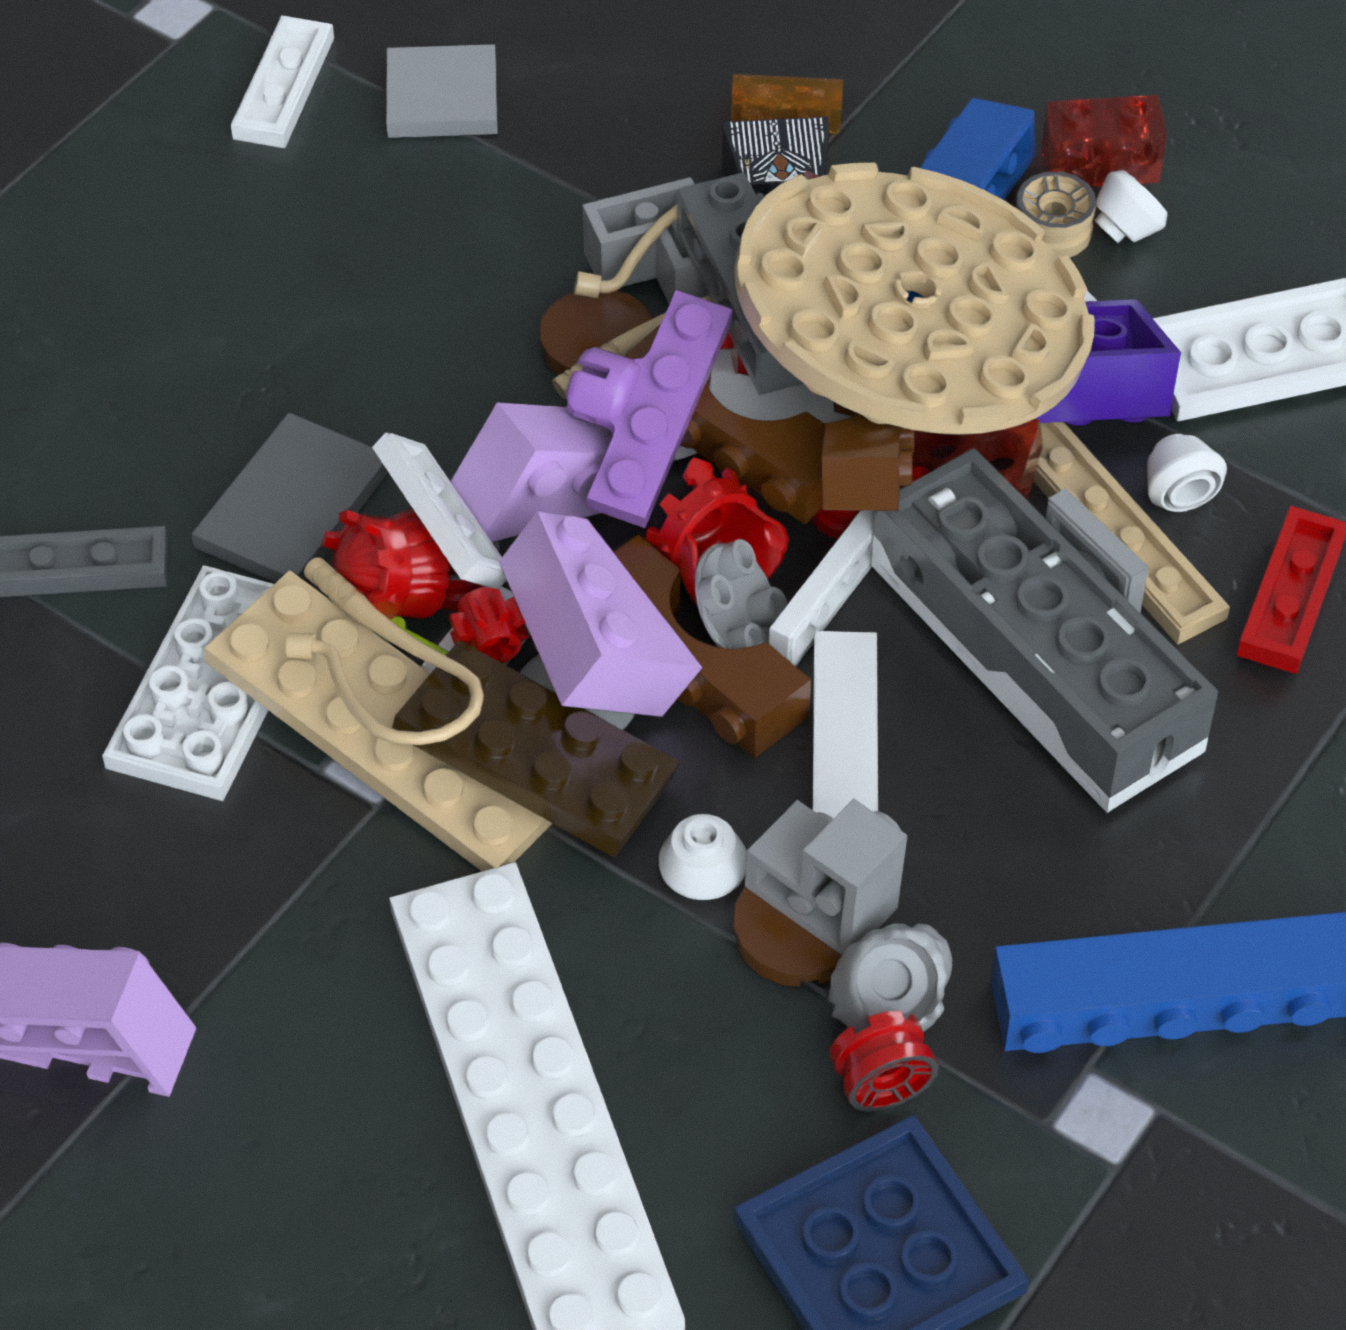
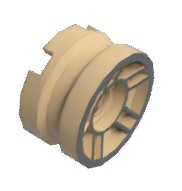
[1016,172,1096,257]

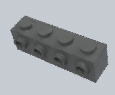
[677,172,804,395]

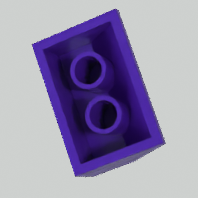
[1014,299,1181,429]

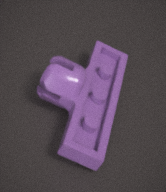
[566,290,733,528]

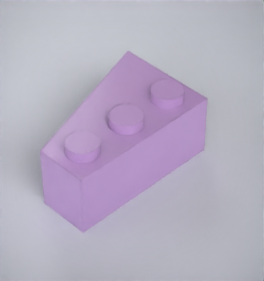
[451,402,613,542]
[499,511,702,717]
[0,943,196,1097]

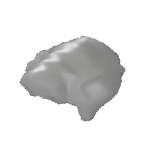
[827,923,952,1033]

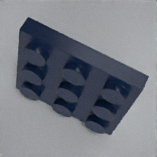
[734,1115,1029,1330]

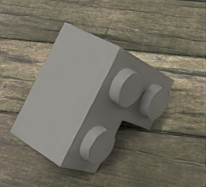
[582,177,709,304]
[745,798,907,955]

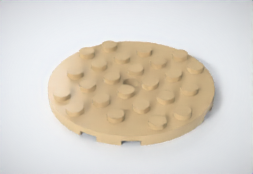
[734,163,1095,434]

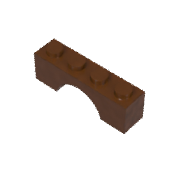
[624,324,825,524]
[822,402,915,511]
[613,534,811,759]

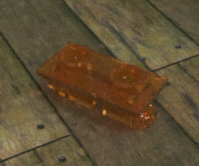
[731,74,843,133]

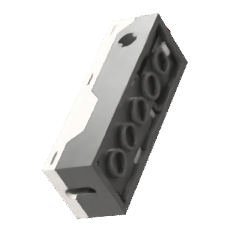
[871,448,1218,813]

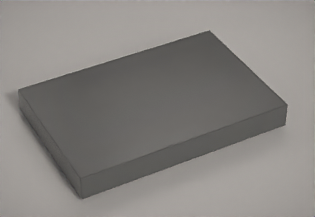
[191,413,389,583]

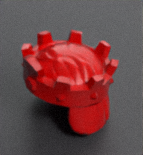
[646,457,789,606]
[318,509,450,619]

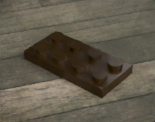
[392,640,680,858]

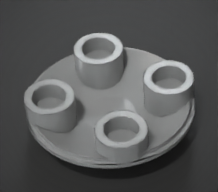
[695,539,788,649]

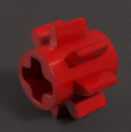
[449,587,529,664]

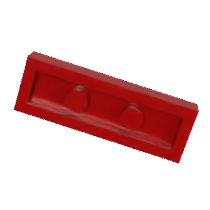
[1237,506,1346,674]

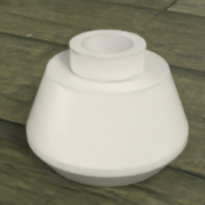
[1094,170,1167,243]
[1147,434,1227,512]
[659,814,747,900]

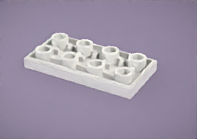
[102,565,274,801]

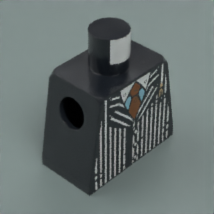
[722,117,829,197]

